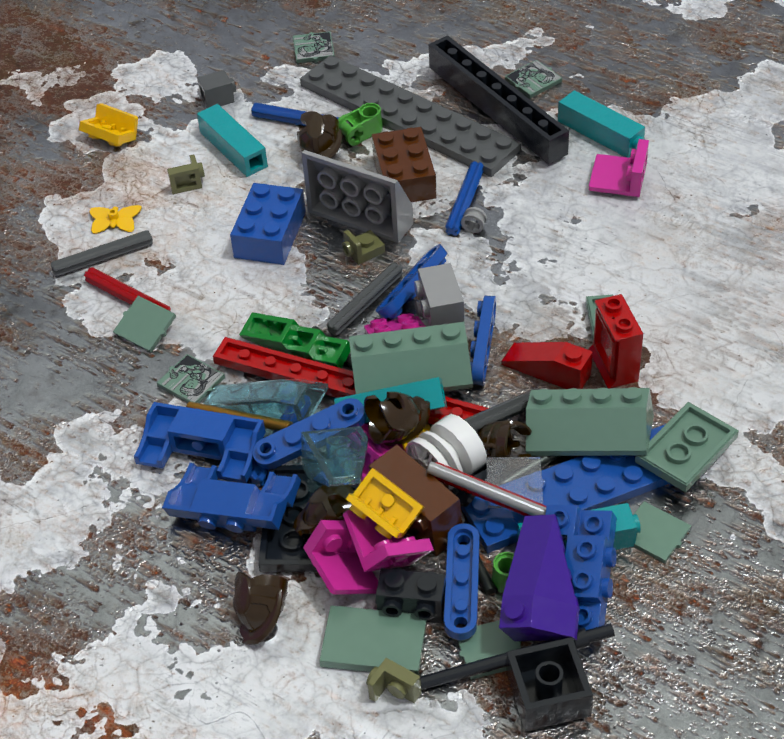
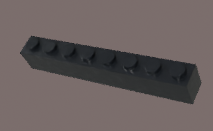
[428,35,569,164]

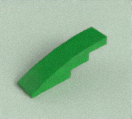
[239,312,350,368]

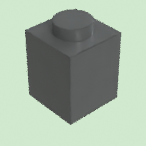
[197,70,236,108]

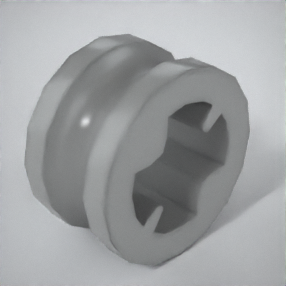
[461,207,487,233]

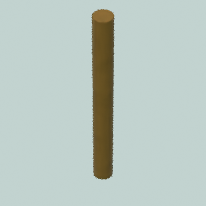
[186,402,293,431]

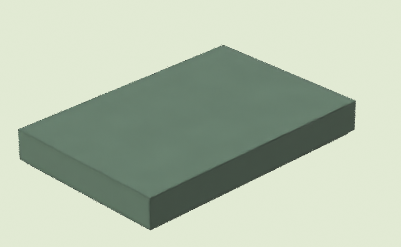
[635,402,739,493]
[319,605,427,675]

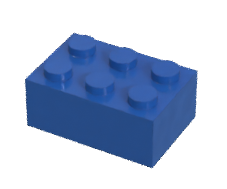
[230,183,306,265]

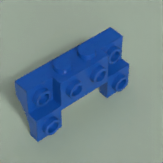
[134,402,266,483]
[162,463,301,533]
[545,505,617,641]

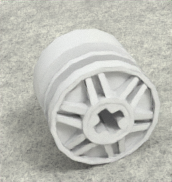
[406,414,487,491]

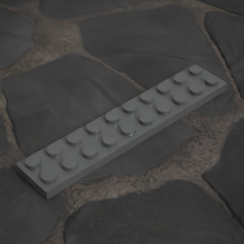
[300,55,521,177]

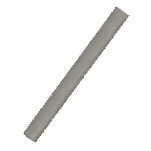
[426,461,546,516]

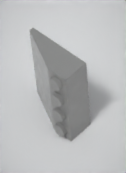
[302,150,413,243]

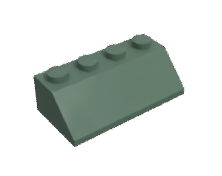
[349,322,473,394]
[526,387,654,456]

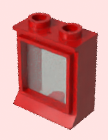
[588,294,643,389]

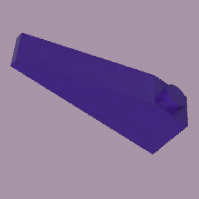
[499,514,580,641]

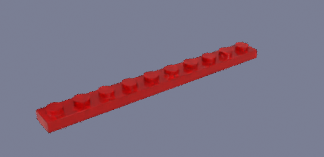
[213,337,488,424]

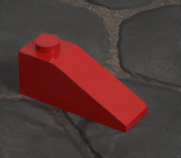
[501,342,593,389]

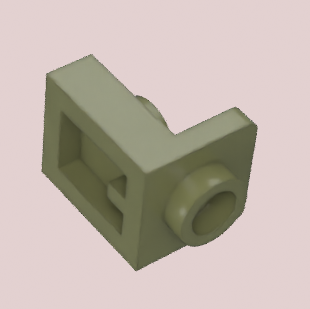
[167,154,205,194]
[342,230,385,265]
[366,658,422,703]

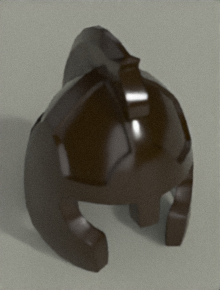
[297,111,342,158]
[364,392,430,446]
[477,420,532,470]
[293,478,354,536]
[233,571,288,645]

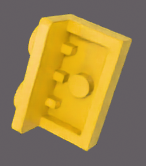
[79,103,138,147]
[346,468,425,539]

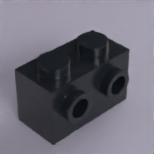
[376,568,446,623]

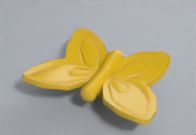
[89,205,142,234]

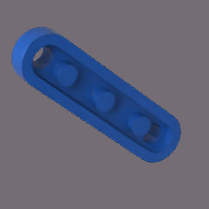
[376,244,447,320]
[470,295,496,386]
[252,398,367,470]
[444,523,480,640]

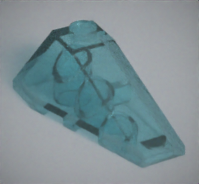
[203,379,329,424]
[301,426,368,487]

